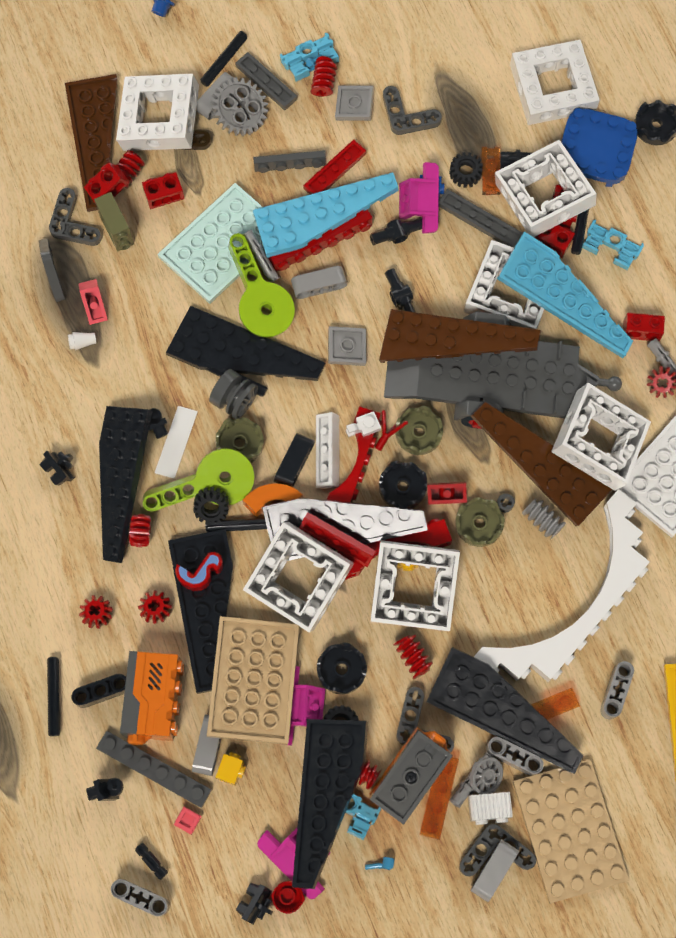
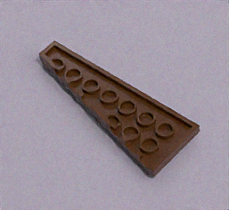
[65,74,118,212]
[379,309,541,363]
[470,402,612,526]

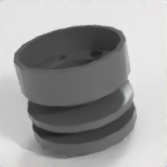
[209,369,258,419]

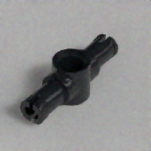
[370,218,422,245]
[385,268,416,313]

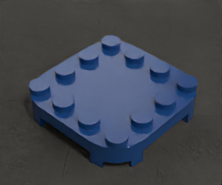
[561,108,637,187]

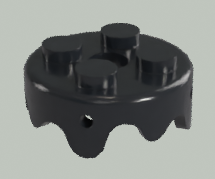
[634,100,676,146]
[379,461,427,509]
[317,643,367,695]

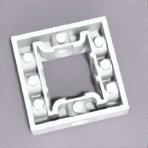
[510,40,600,125]
[116,74,199,151]
[495,140,596,237]
[464,240,544,329]
[551,383,651,491]
[243,522,354,632]
[371,540,460,631]

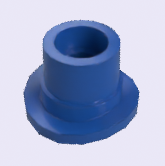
[151,0,175,17]

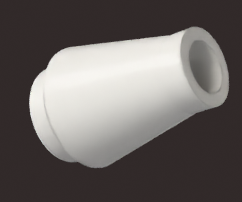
[68,332,96,351]

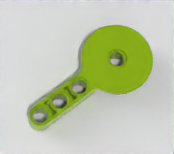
[228,233,295,337]
[143,448,254,512]

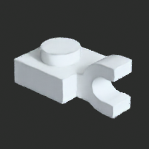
[346,411,381,437]

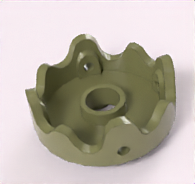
[395,406,443,455]
[216,417,264,463]
[455,497,505,547]

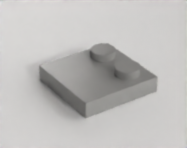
[335,86,374,121]
[328,326,366,366]

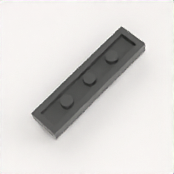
[235,52,297,110]
[253,150,326,173]

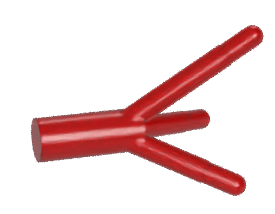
[374,410,408,451]

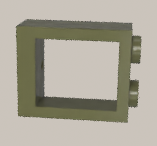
[94,192,134,252]

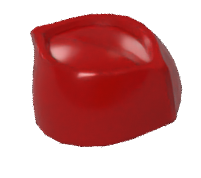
[271,881,305,914]

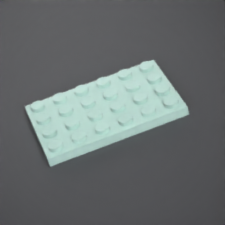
[157,183,265,304]

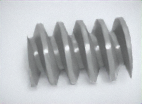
[522,498,566,540]

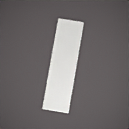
[155,406,198,479]

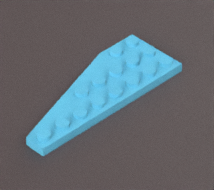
[253,172,399,258]
[497,232,633,358]

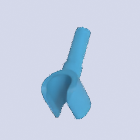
[305,56,320,72]
[365,857,394,870]

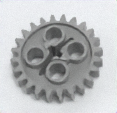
[210,77,268,137]

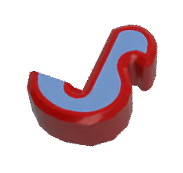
[175,552,223,591]

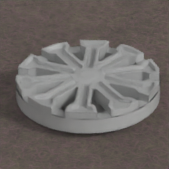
[469,756,503,794]

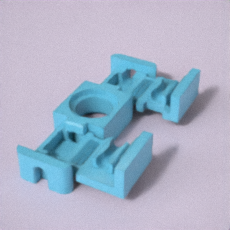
[280,33,339,82]
[582,220,644,271]
[345,794,381,840]

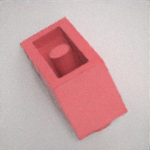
[79,279,108,325]

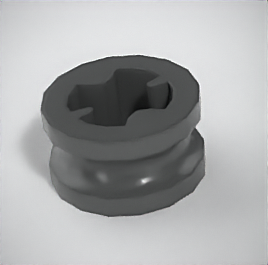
[497,494,515,513]

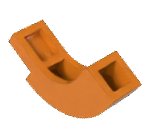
[243,483,303,518]

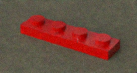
[303,139,366,195]
[299,512,377,567]

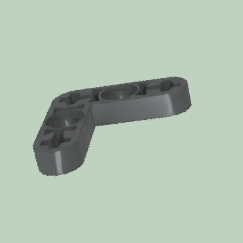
[383,86,442,135]
[49,188,102,246]
[39,238,65,302]
[396,687,454,752]
[459,824,536,877]

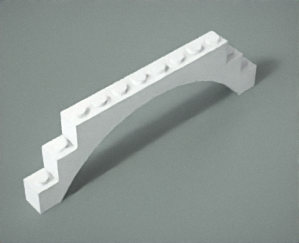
[474,489,649,682]

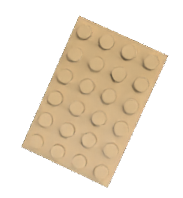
[207,616,299,745]
[512,759,629,904]

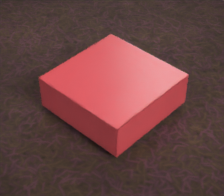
[174,807,202,835]

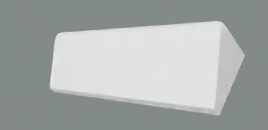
[316,412,339,488]

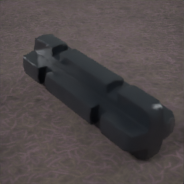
[135,843,168,880]

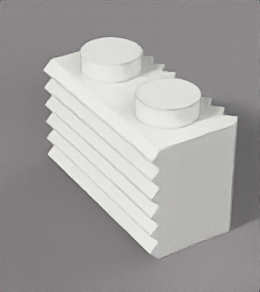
[468,792,513,825]

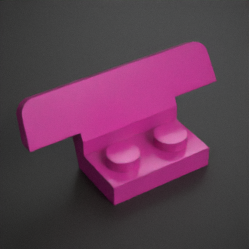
[399,162,439,234]
[281,666,325,746]
[257,828,330,899]

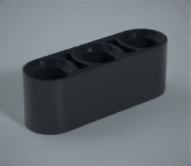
[274,433,315,487]
[71,674,126,708]

